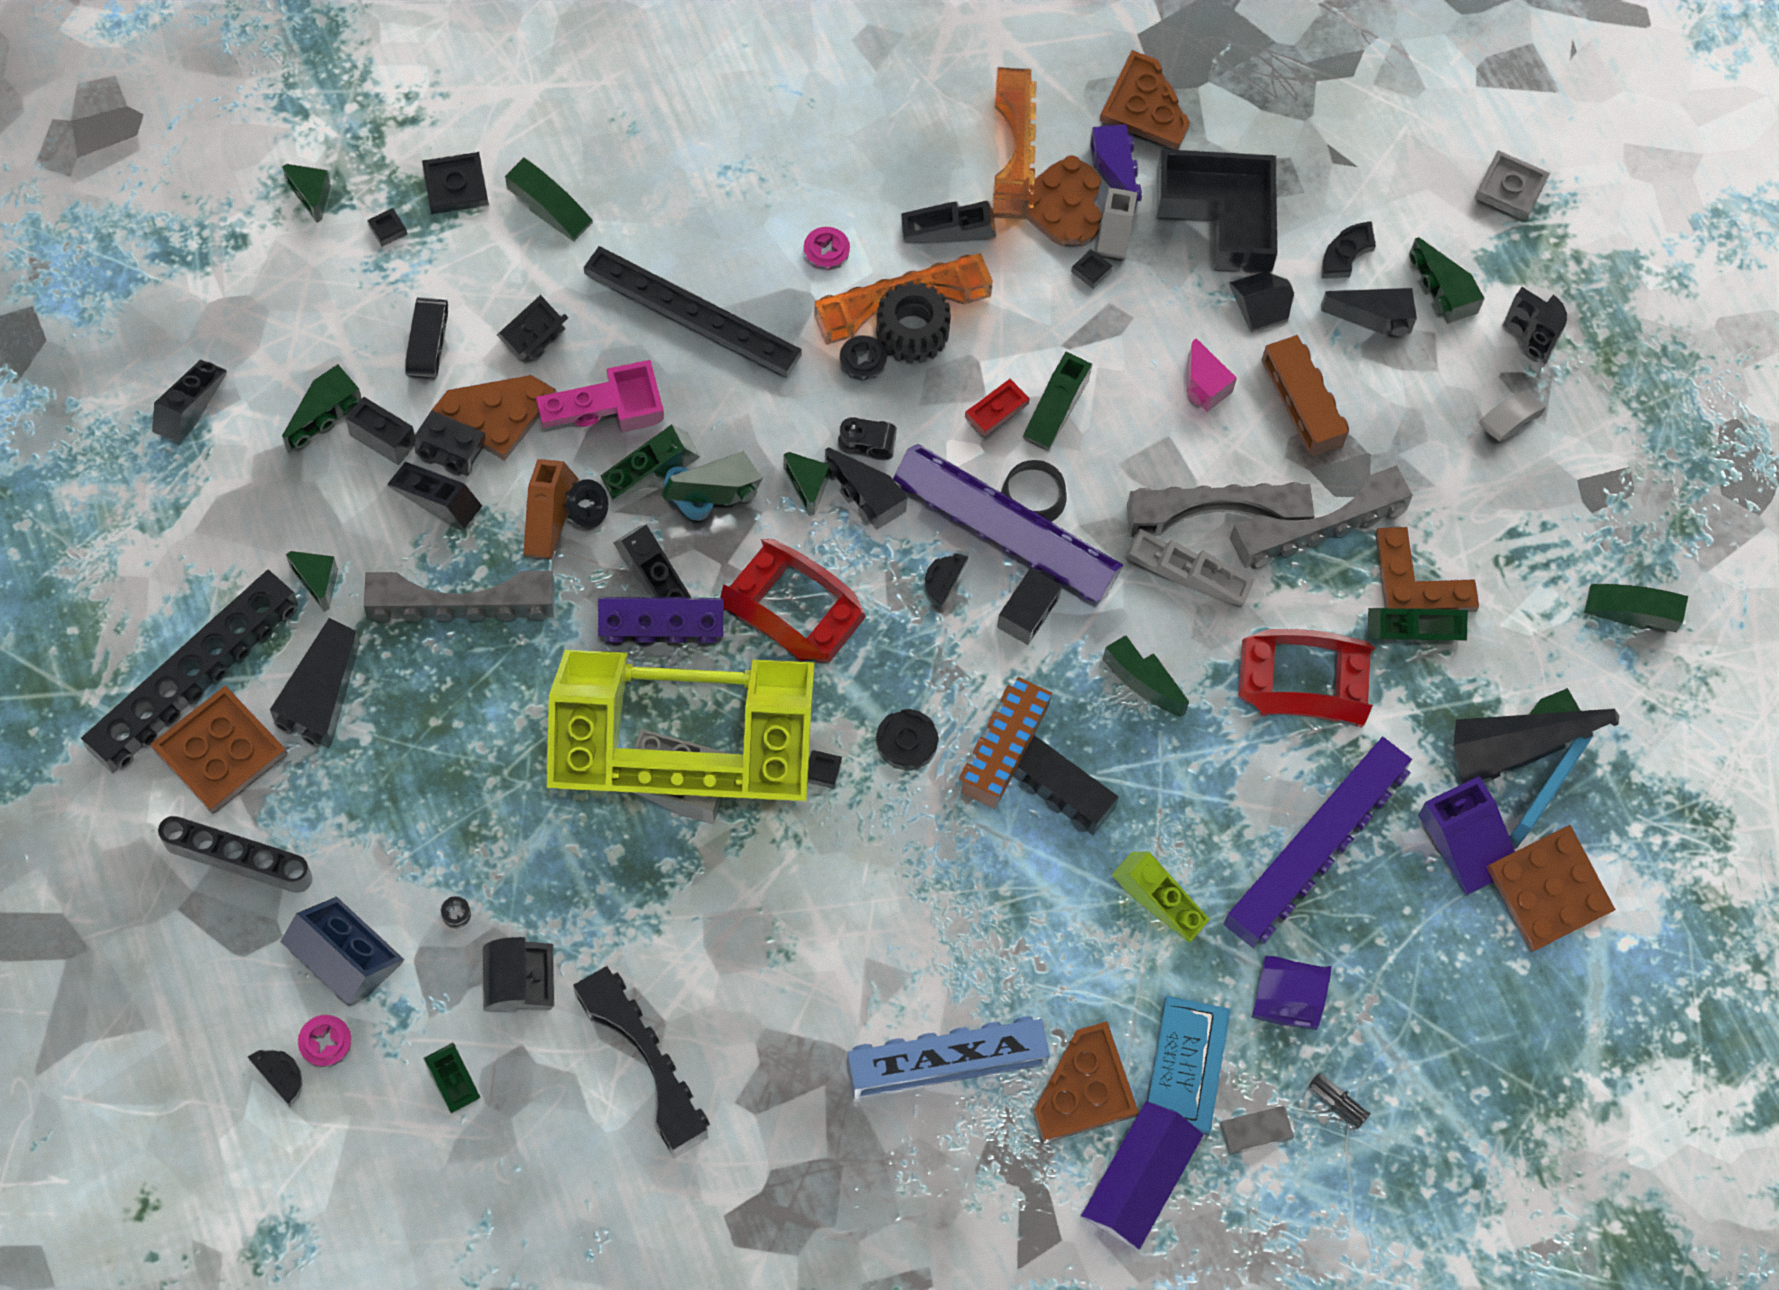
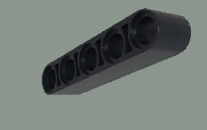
[158,816,313,893]

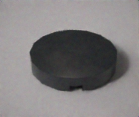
[876,709,939,771]

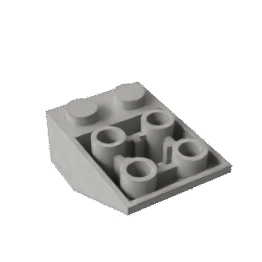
[633,729,730,825]

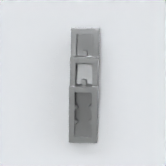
[1125,529,1254,607]

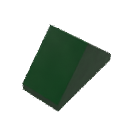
[282,164,331,223]
[783,452,830,517]
[286,551,338,612]
[423,1042,481,1113]

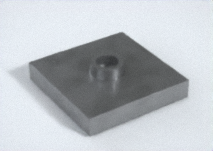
[1474,150,1550,221]

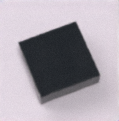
[367,208,408,247]
[1071,249,1113,289]
[808,750,842,789]

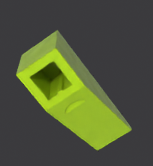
[1111,851,1210,943]

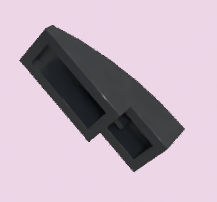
[901,200,996,243]

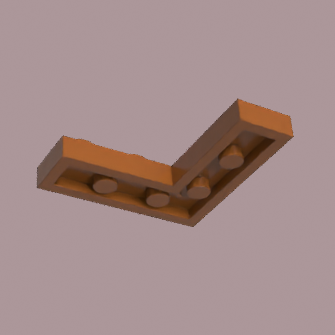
[1375,527,1479,612]

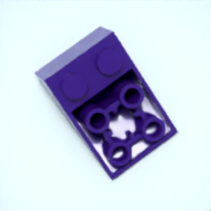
[1418,776,1515,896]

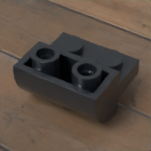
[1503,287,1567,364]
[483,937,554,1012]

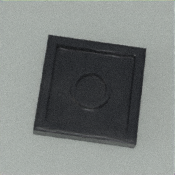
[422,152,489,214]

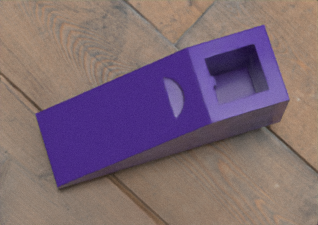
[1090,125,1142,213]

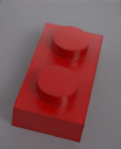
[965,379,1030,437]

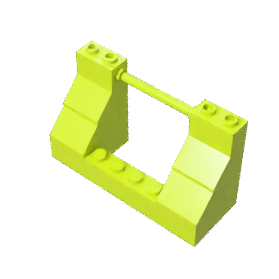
[547,650,814,801]

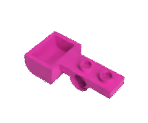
[536,360,664,432]

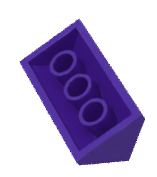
[1081,1101,1204,1251]

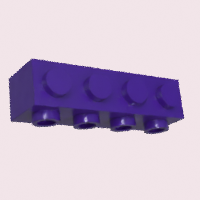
[598,597,724,643]

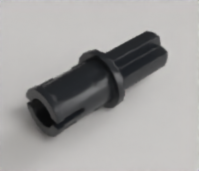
[1309,1073,1371,1129]

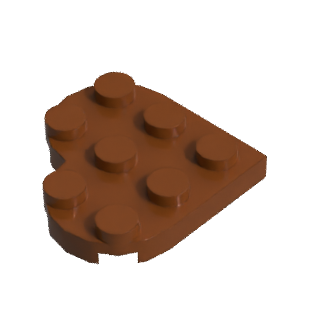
[1010,155,1102,247]

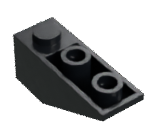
[152,359,227,443]
[824,447,907,530]
[613,524,692,598]

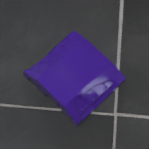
[1251,955,1332,1030]

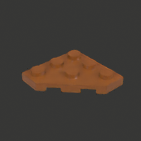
[1099,50,1190,150]
[430,375,556,461]
[1033,1021,1139,1144]

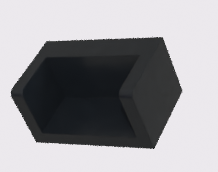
[345,397,415,465]
[997,568,1062,645]

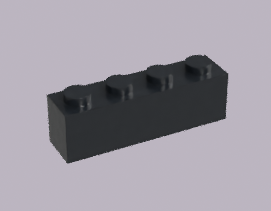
[1013,735,1119,835]

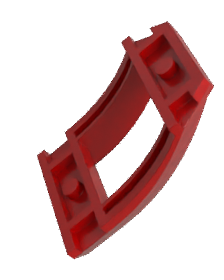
[720,539,866,663]
[1238,629,1376,728]

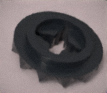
[840,335,887,380]
[563,479,609,528]

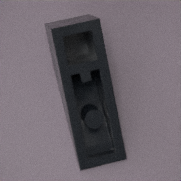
[1320,288,1417,336]
[387,461,482,529]

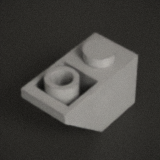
[1097,188,1137,260]

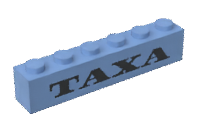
[847,1016,1050,1099]

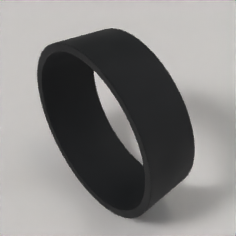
[1001,460,1067,522]

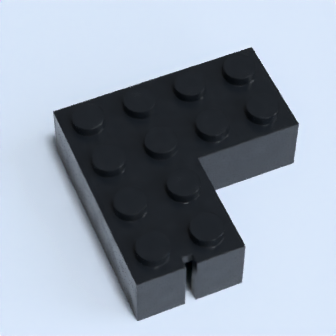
[1157,149,1278,273]

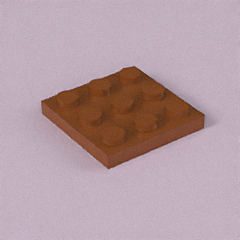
[150,685,287,814]
[1486,825,1616,952]

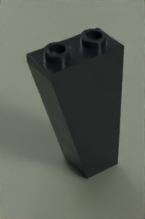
[270,618,360,749]

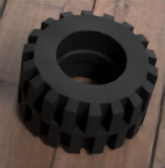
[876,281,951,363]

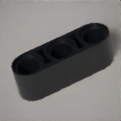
[405,297,448,378]

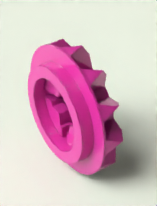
[804,227,850,270]
[298,1015,352,1067]

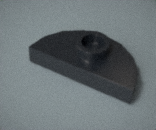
[924,553,969,610]
[247,1050,303,1107]

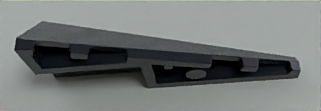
[1453,708,1620,784]

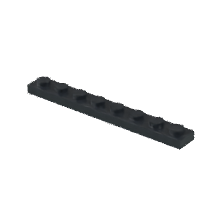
[583,246,802,377]

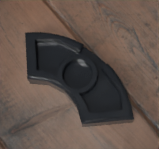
[1321,221,1376,279]

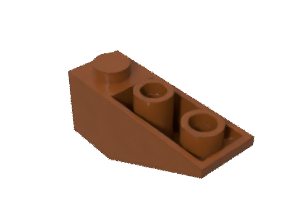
[523,459,579,560]

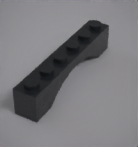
[573,966,710,1158]

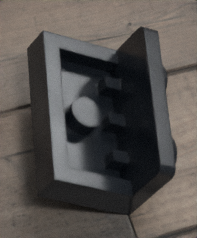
[497,294,569,361]
[414,410,486,476]

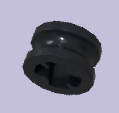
[440,896,471,929]

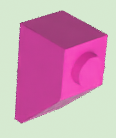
[1187,338,1237,412]

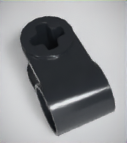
[838,417,897,460]

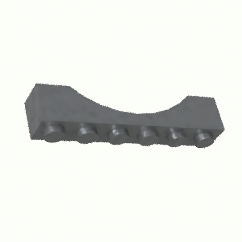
[1230,465,1413,569]
[1127,482,1315,537]
[364,571,555,622]

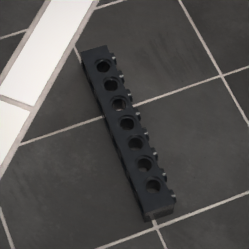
[81,569,298,774]

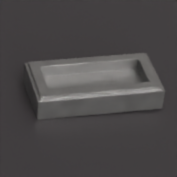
[1220,1106,1294,1155]

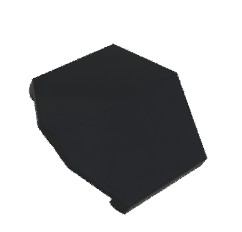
[1229,272,1294,333]

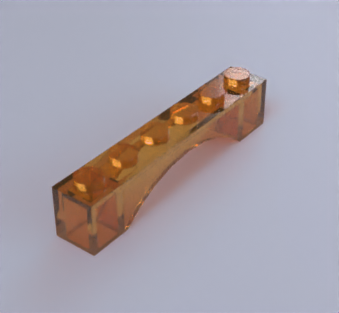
[992,67,1037,219]
[814,253,993,345]

